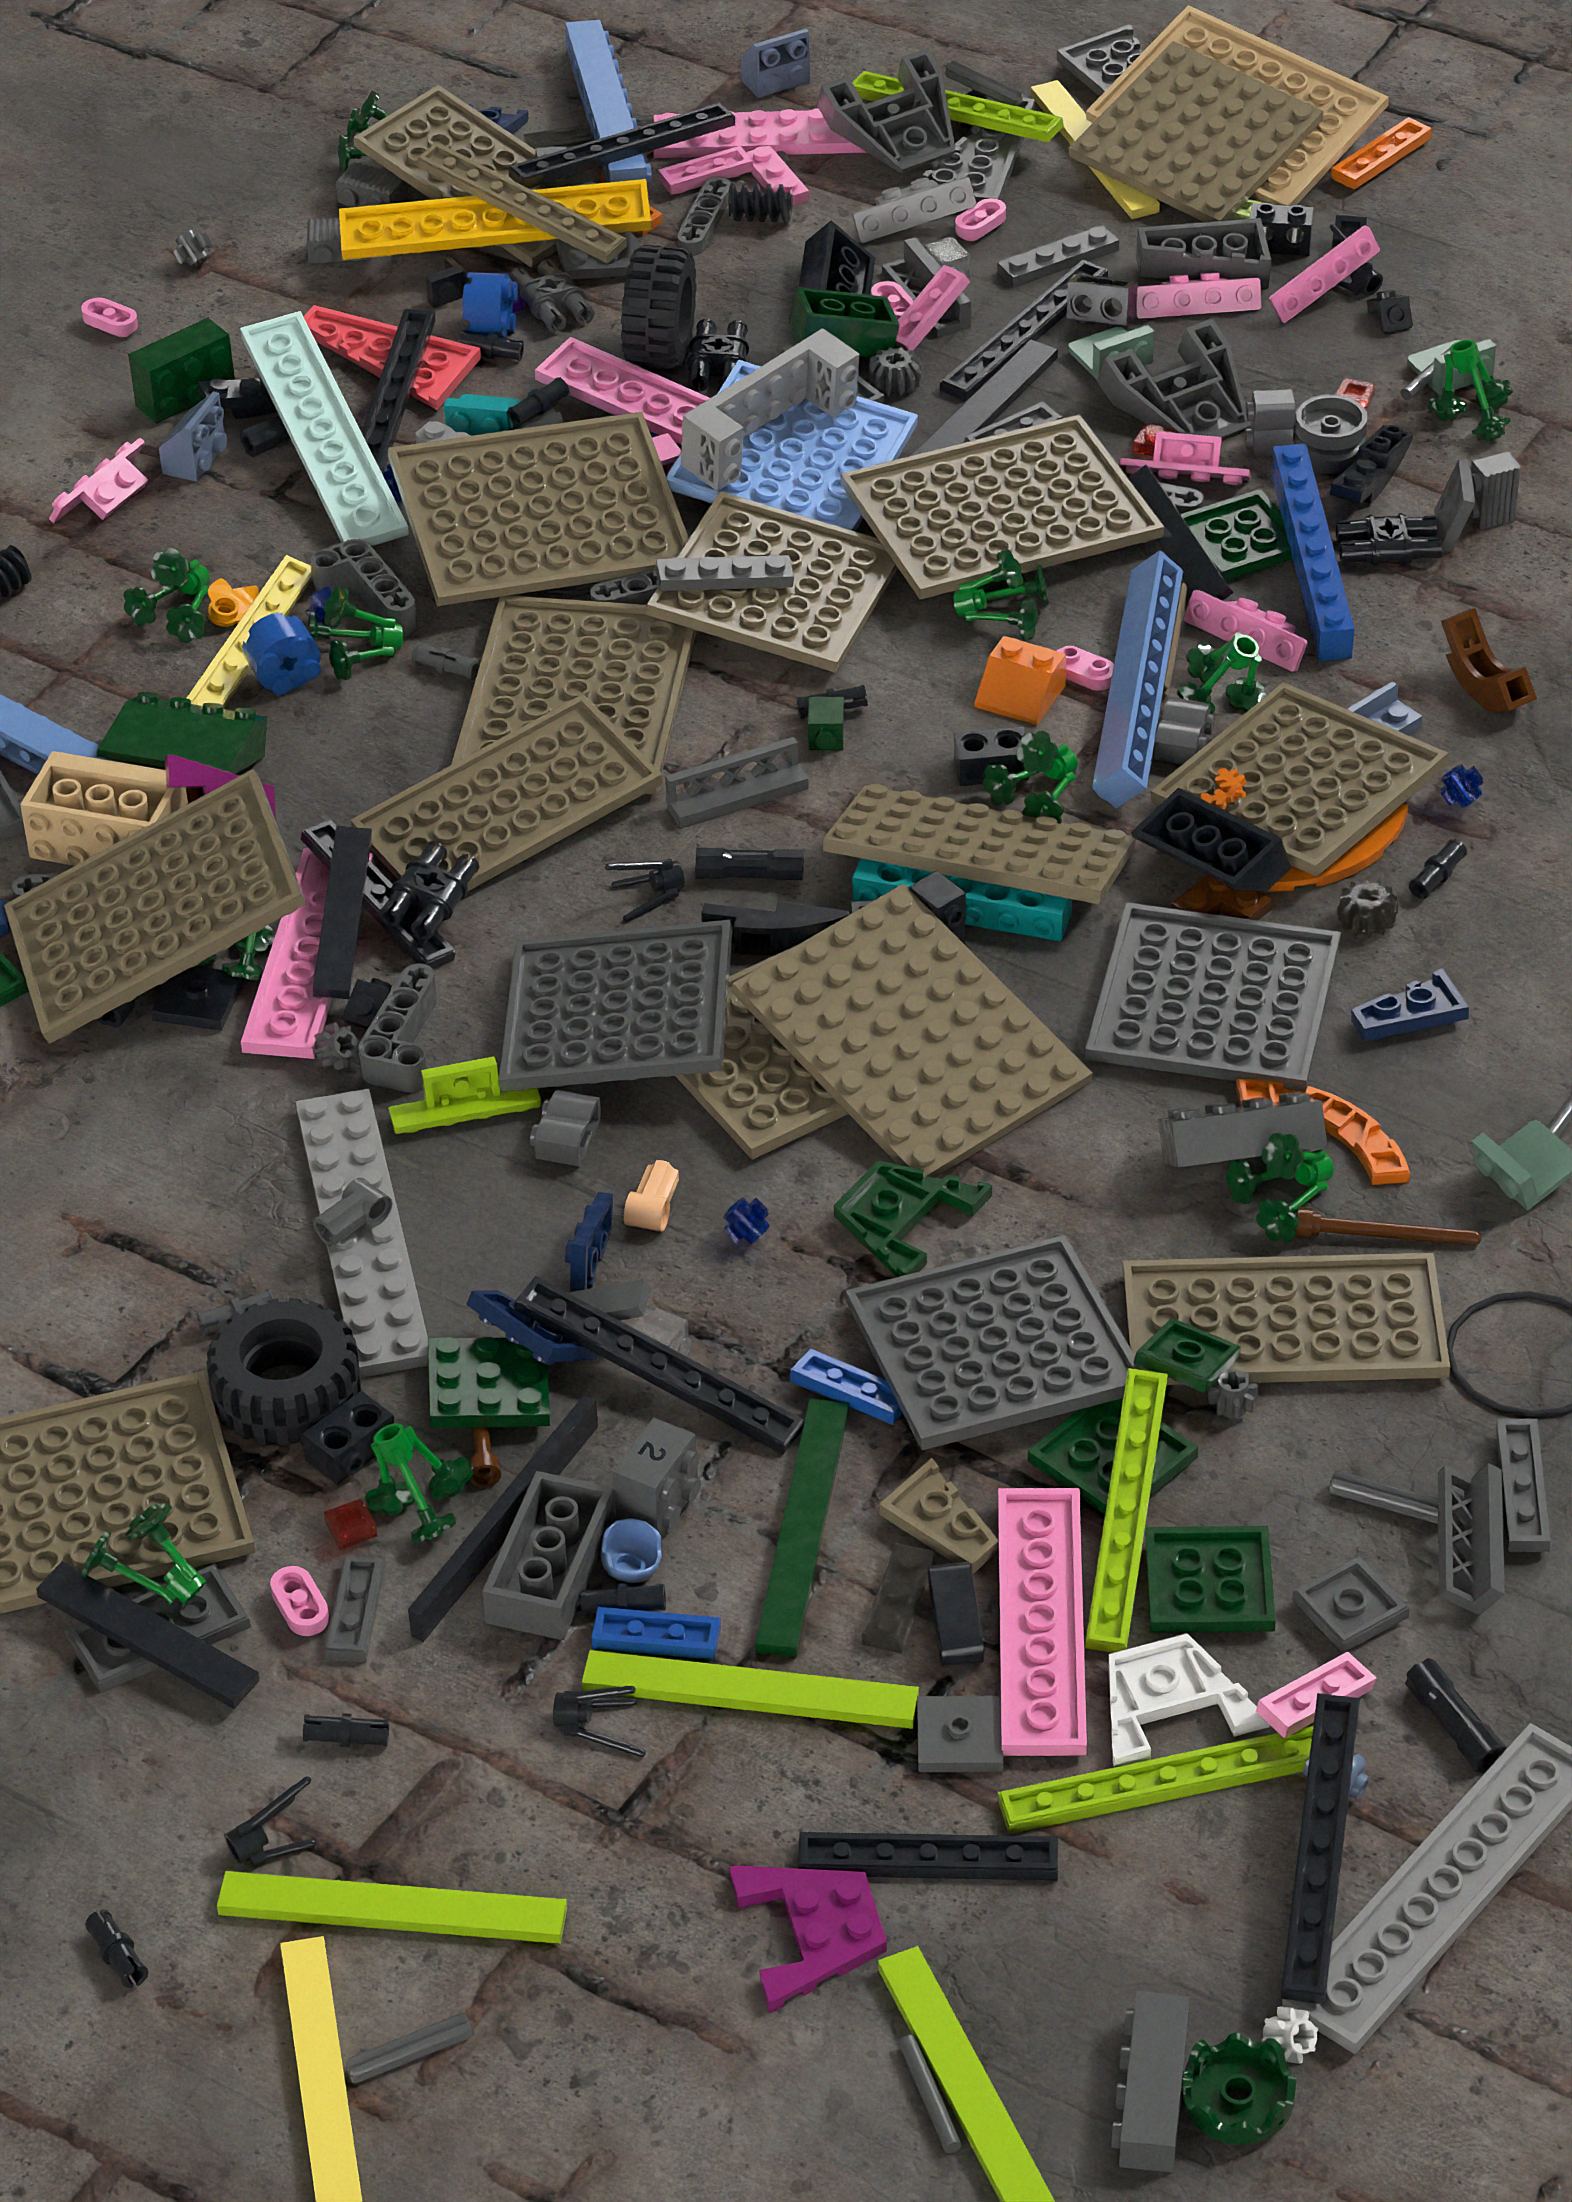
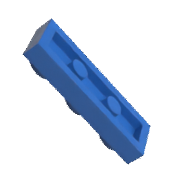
[790,1348,903,1425]
[591,1607,721,1660]

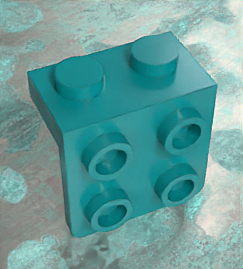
[444,394,521,436]

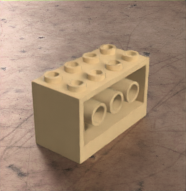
[20,751,188,866]

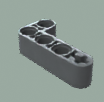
[310,539,417,637]
[358,964,437,1093]

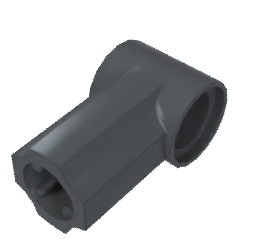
[313,1178,393,1247]

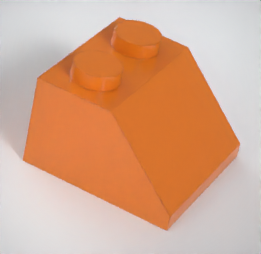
[975,636,1066,726]

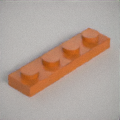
[1331,117,1432,190]

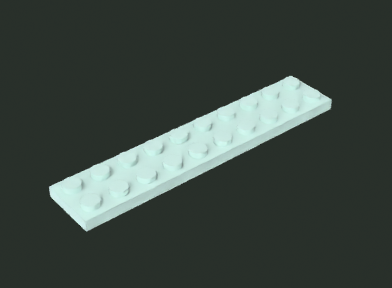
[240,311,409,546]

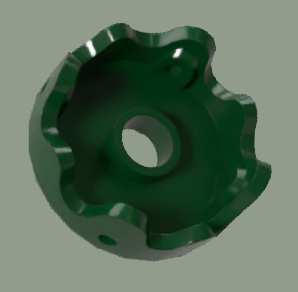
[1182,2033,1296,2145]

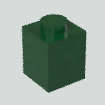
[808,697,844,750]

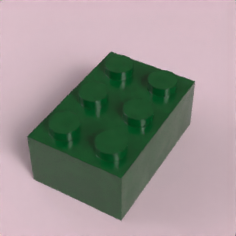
[789,287,900,360]
[128,318,235,424]

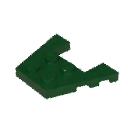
[834,1161,992,1277]

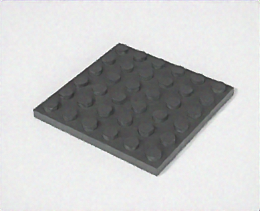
[1085,902,1341,1091]
[499,920,732,1091]
[845,1235,1142,1450]

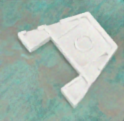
[1108,1634,1270,1767]

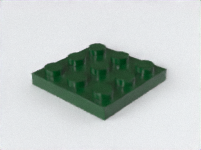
[1181,489,1292,581]
[428,1337,550,1428]
[1027,1398,1198,1515]
[1145,1526,1276,1633]

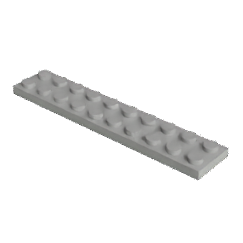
[295,1089,428,1378]
[1282,1723,1572,2054]

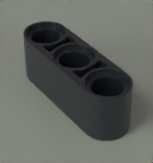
[928,1562,984,1666]

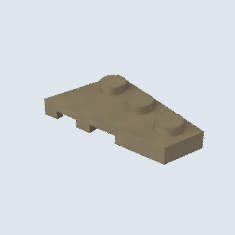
[879,1458,999,1575]

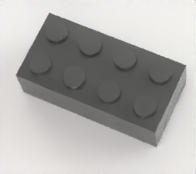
[1158,1092,1327,1168]
[482,1471,616,1641]

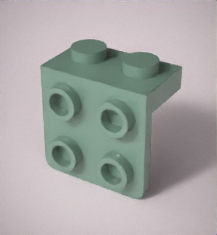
[1068,325,1154,379]
[1407,339,1496,395]
[1471,1120,1572,1211]

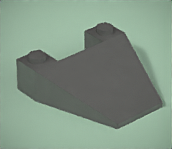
[817,48,956,173]
[1097,318,1251,440]

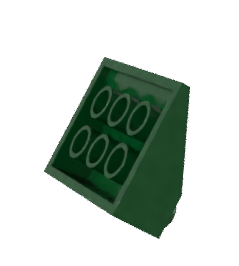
[97,692,267,774]

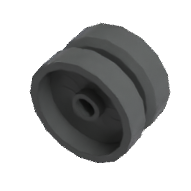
[1295,394,1367,474]

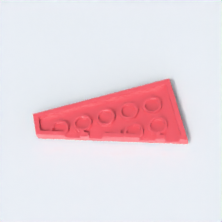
[304,305,481,410]

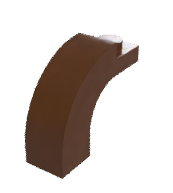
[1441,608,1537,713]

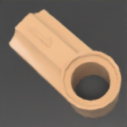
[624,1160,679,1232]

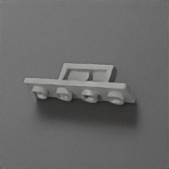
[853,176,976,243]

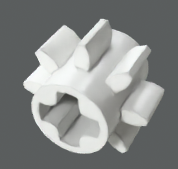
[1261,2006,1318,2064]

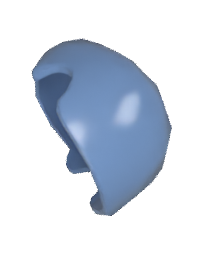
[600,1518,662,1584]

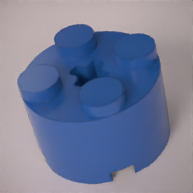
[462,272,518,337]
[242,613,321,695]

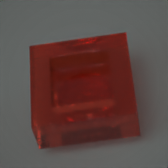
[1335,378,1375,410]
[1133,423,1175,457]
[324,1498,378,1550]

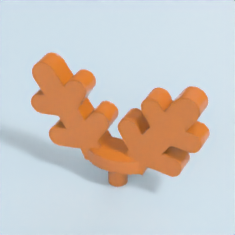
[1201,768,1246,810]

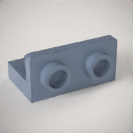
[1348,681,1422,735]

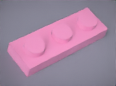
[746,145,809,206]
[658,146,753,195]
[895,265,970,351]
[1256,1652,1377,1738]

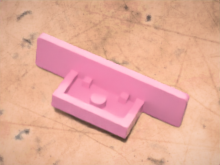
[1269,225,1380,323]
[1136,273,1261,319]
[1118,431,1251,485]
[49,438,148,524]
[1184,590,1307,672]

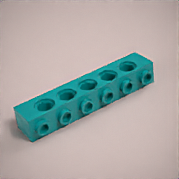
[852,858,1072,941]

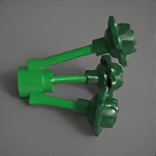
[1428,340,1513,442]

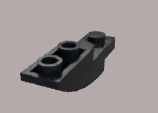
[197,377,277,419]
[1330,425,1413,504]
[701,902,849,955]

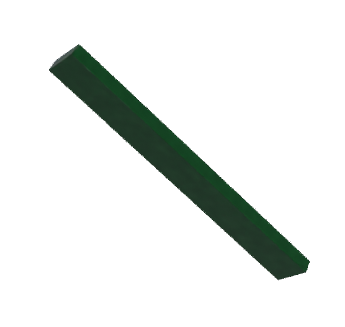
[756,1399,849,1657]

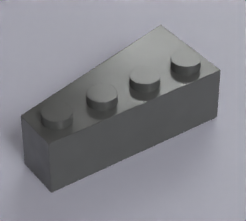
[1136,218,1271,288]

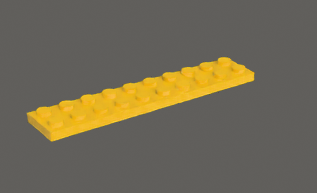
[339,179,652,260]

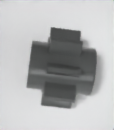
[173,229,213,268]
[313,1023,360,1070]
[1208,1369,1258,1419]

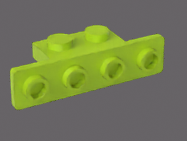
[389,1056,541,1134]

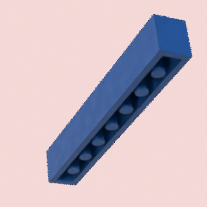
[1271,443,1355,661]

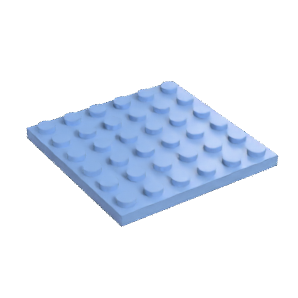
[666,360,918,532]

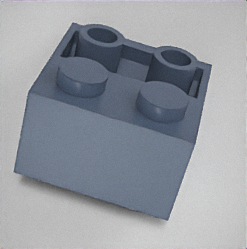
[741,29,810,98]
[159,392,227,482]

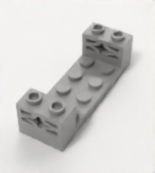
[681,328,860,491]

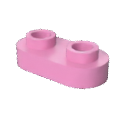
[955,198,1006,241]
[871,281,913,320]
[81,298,138,337]
[1057,646,1114,691]
[270,1566,329,1636]

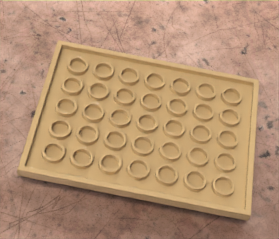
[1086,5,1389,206]

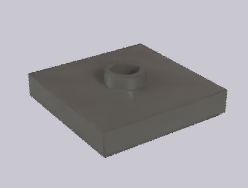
[1434,459,1475,553]
[1292,1556,1410,1654]
[917,1696,1003,1772]

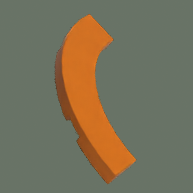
[1265,804,1408,892]
[1236,1079,1410,1185]

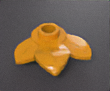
[207,578,259,627]

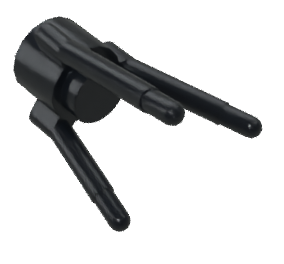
[1330,224,1383,296]
[605,858,685,922]
[553,1686,646,1757]
[224,1776,316,1867]

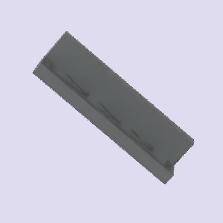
[882,237,971,337]
[665,737,809,829]
[1438,1463,1504,1616]

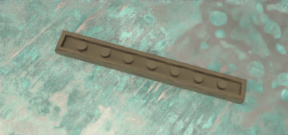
[417,142,627,264]

